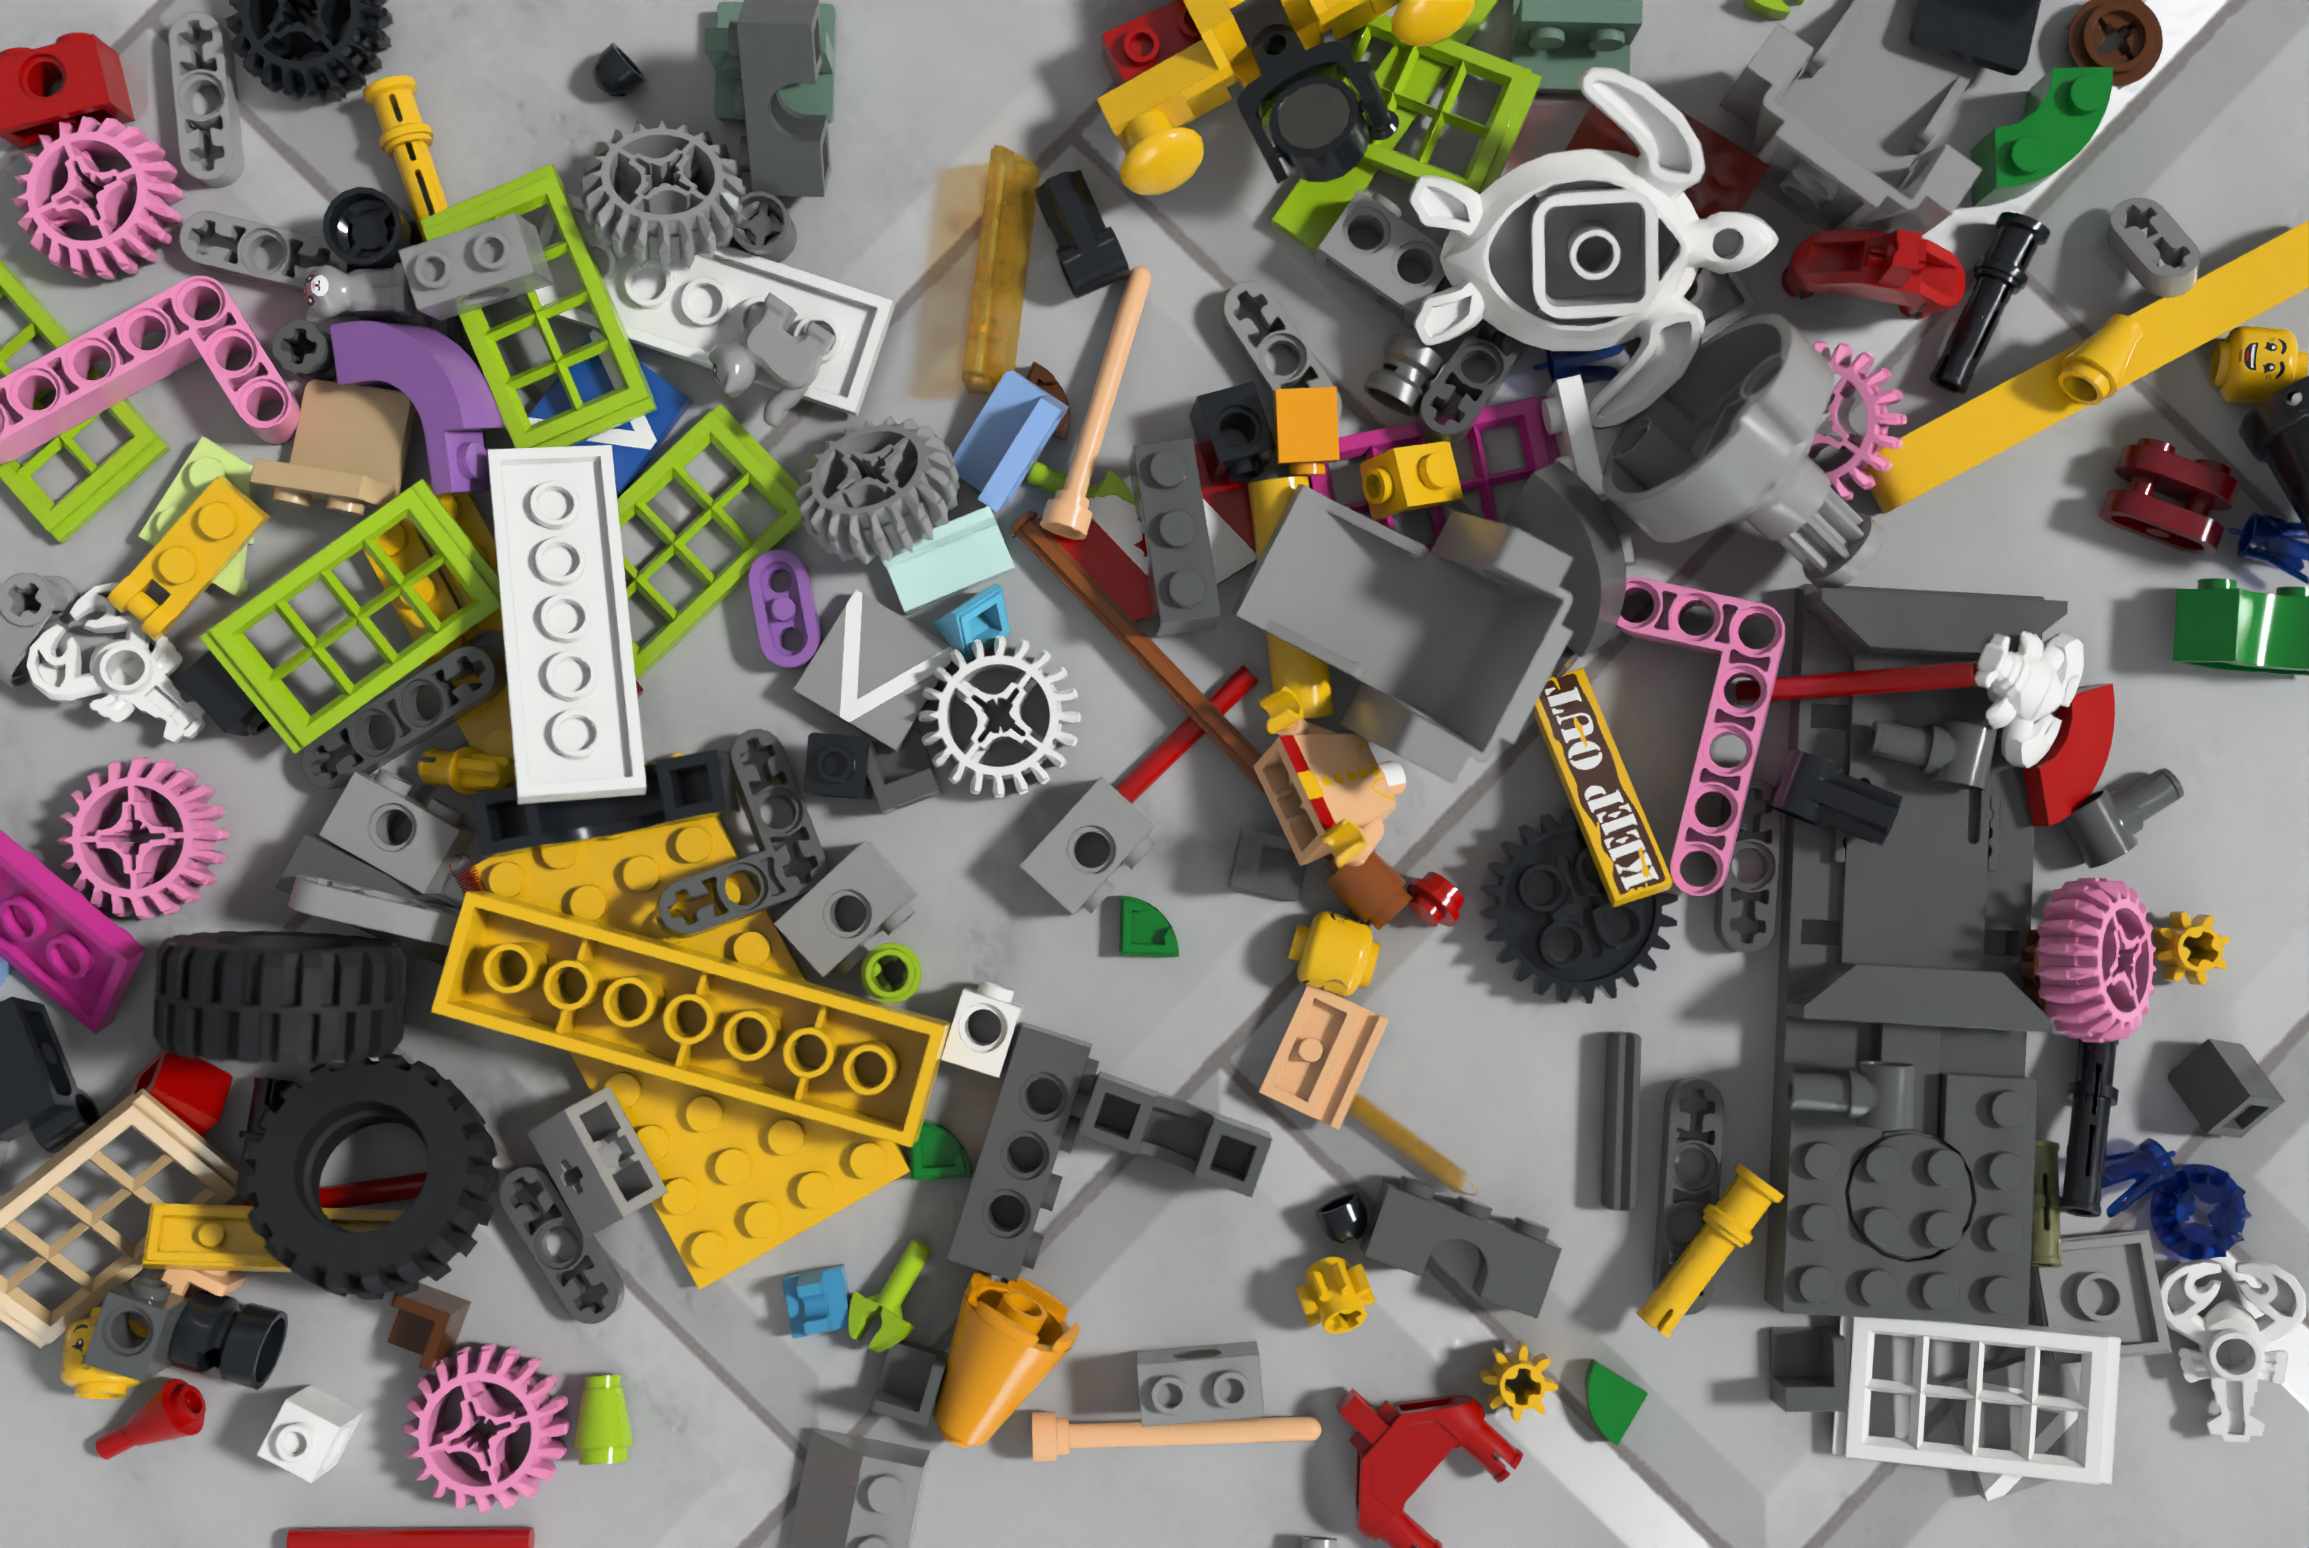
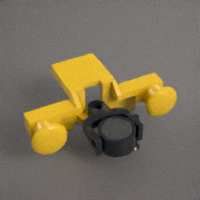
[1097,0,1476,195]

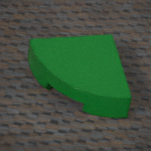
[1119,895,1179,957]
[909,1119,972,1180]
[1585,1358,1648,1446]

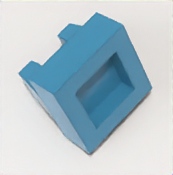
[782,1264,851,1339]

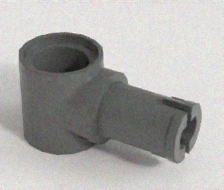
[1866,720,1997,791]
[2060,768,2184,868]
[1787,1061,1915,1130]

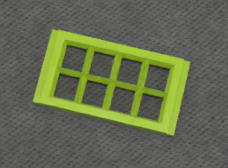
[1262,15,1542,195]
[420,163,657,448]
[0,258,170,543]
[617,404,803,681]
[200,479,501,754]

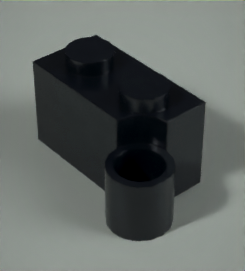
[0,996,101,1154]

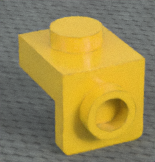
[1360,441,1464,520]

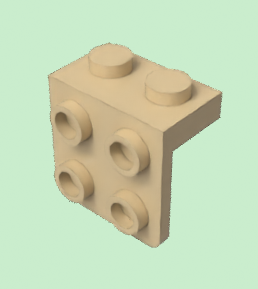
[250,379,416,516]

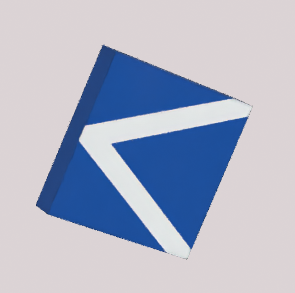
[528,329,693,495]

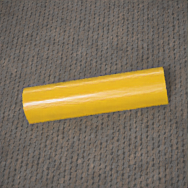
[1248,476,1335,719]

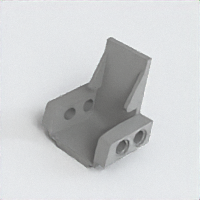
[1719,0,1982,235]
[1231,484,1573,784]

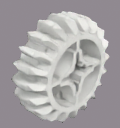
[919,636,1081,798]

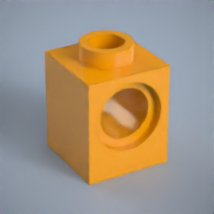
[1272,386,1340,476]

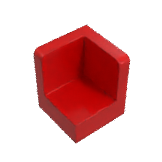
[130,1049,233,1136]

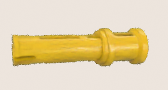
[362,75,449,242]
[1636,1163,1785,1338]

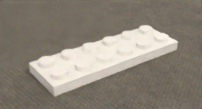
[516,193,895,417]
[488,445,647,804]

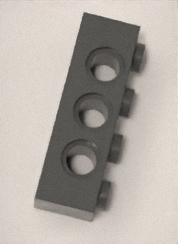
[947,1022,1100,1282]

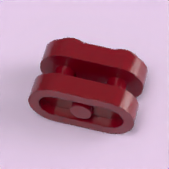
[2099,438,2240,555]

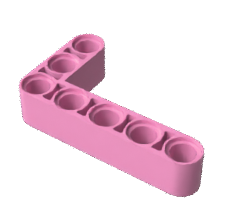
[0,276,301,464]
[1616,578,1785,896]

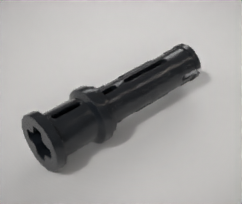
[1929,212,2050,394]

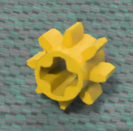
[2151,911,2231,985]
[1296,1257,1375,1334]
[1479,1340,1558,1422]

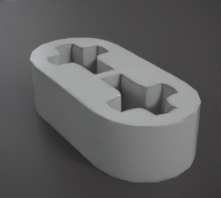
[2107,198,2200,297]

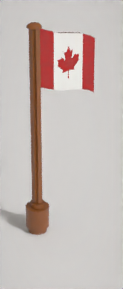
[1010,444,1413,930]

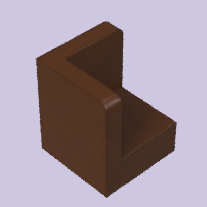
[387,1282,471,1372]

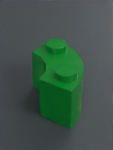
[1971,67,2113,207]
[2172,578,2309,676]

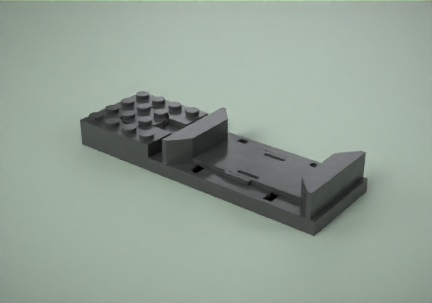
[1764,584,2068,1326]

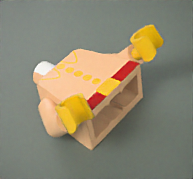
[1253,686,1406,868]

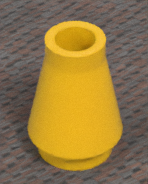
[2058,314,2143,406]

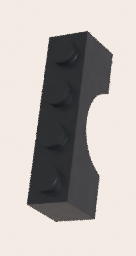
[471,749,740,857]

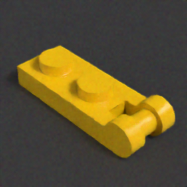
[107,476,270,641]

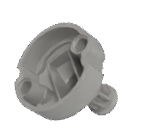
[1602,314,1884,589]

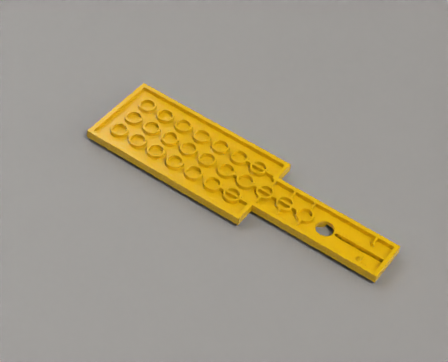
[351,483,910,1290]

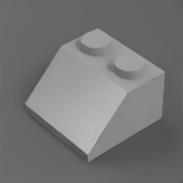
[787,1427,930,1548]

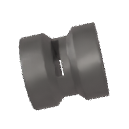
[729,191,797,263]
[1364,334,1444,416]

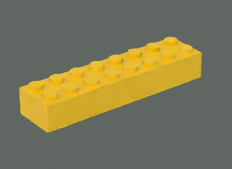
[431,891,952,1147]

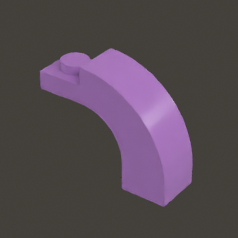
[329,321,502,495]

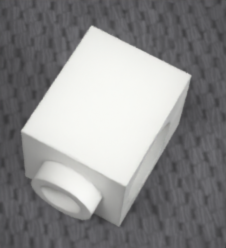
[941,980,1024,1078]
[257,1385,364,1483]

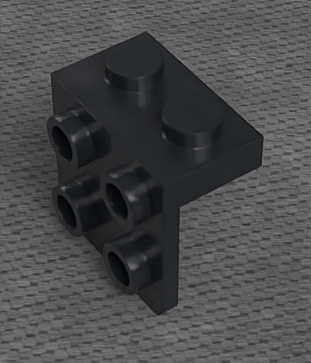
[1909,0,2041,76]

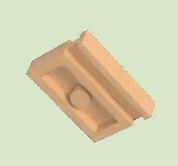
[1259,985,1390,1130]

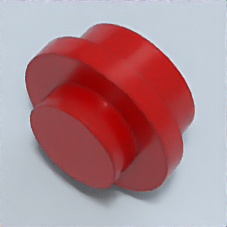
[1407,872,1465,927]

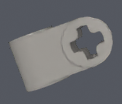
[0,573,79,688]

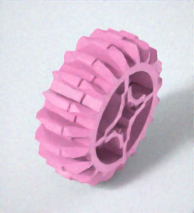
[11,116,185,280]
[1808,341,1907,501]
[56,757,231,919]
[2034,878,2157,1043]
[401,1343,572,1513]

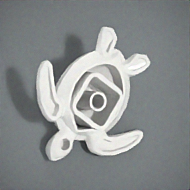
[1409,67,1779,429]

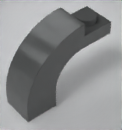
[1502,461,1626,679]

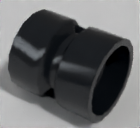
[323,187,423,270]
[170,1289,288,1390]

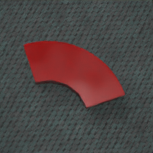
[2023,683,2115,827]

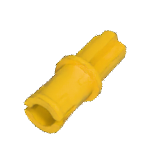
[417,746,516,795]

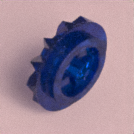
[2150,1164,2252,1260]

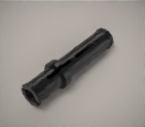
[2059,1039,2119,1217]

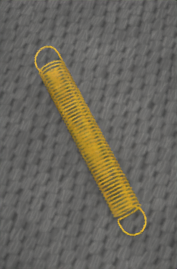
[1348,1093,1478,1196]

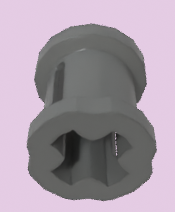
[272,319,337,382]

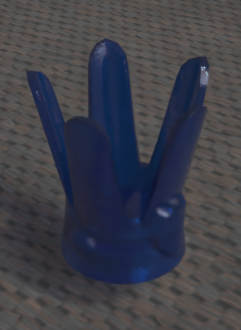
[1532,344,1624,385]
[2228,512,2309,584]
[2102,1138,2176,1218]

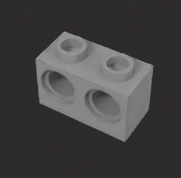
[1314,190,1446,329]

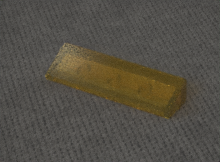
[962,145,1040,396]

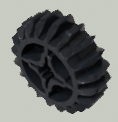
[225,0,394,104]

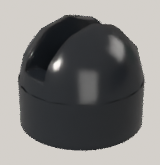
[592,43,646,97]
[1315,1193,1368,1244]

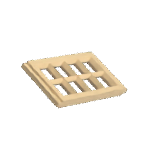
[0,1088,239,1348]

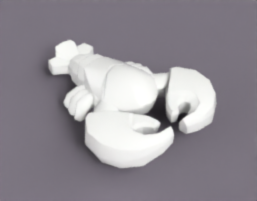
[26,582,207,744]
[1975,631,2084,768]
[2159,1259,2306,1443]

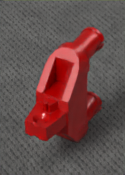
[1781,229,1965,320]
[1336,1388,1523,1548]

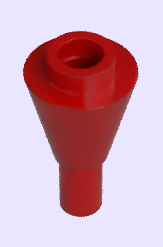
[95,1378,206,1460]

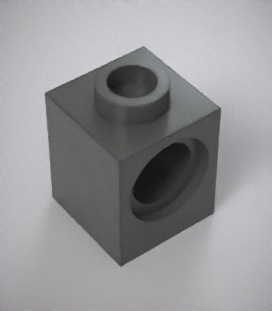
[83,1276,189,1383]

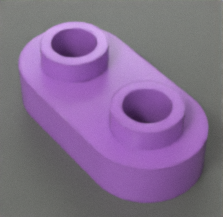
[748,549,822,670]

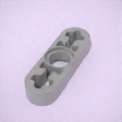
[168,11,244,188]
[179,211,354,293]
[1223,281,1342,421]
[288,874,460,946]

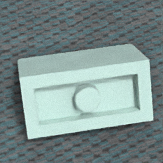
[879,506,1016,614]

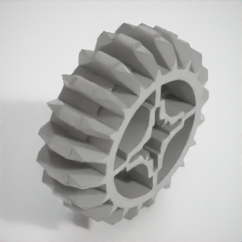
[580,119,745,271]
[795,416,960,565]

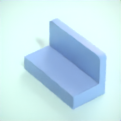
[953,370,1069,512]

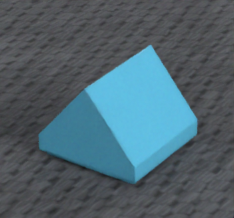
[933,583,1011,662]

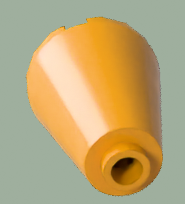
[933,1271,1080,1448]

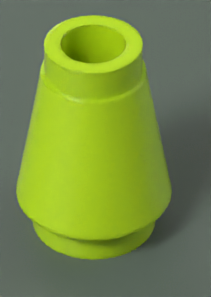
[861,943,922,1004]
[572,1374,634,1465]

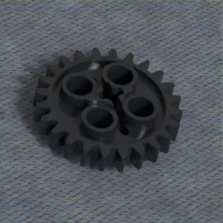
[1479,809,1678,1004]

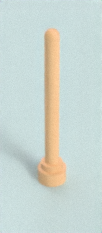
[1040,266,1151,540]
[1032,1412,1322,1462]

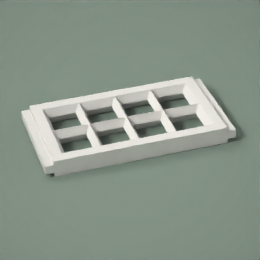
[1831,1316,2121,1485]

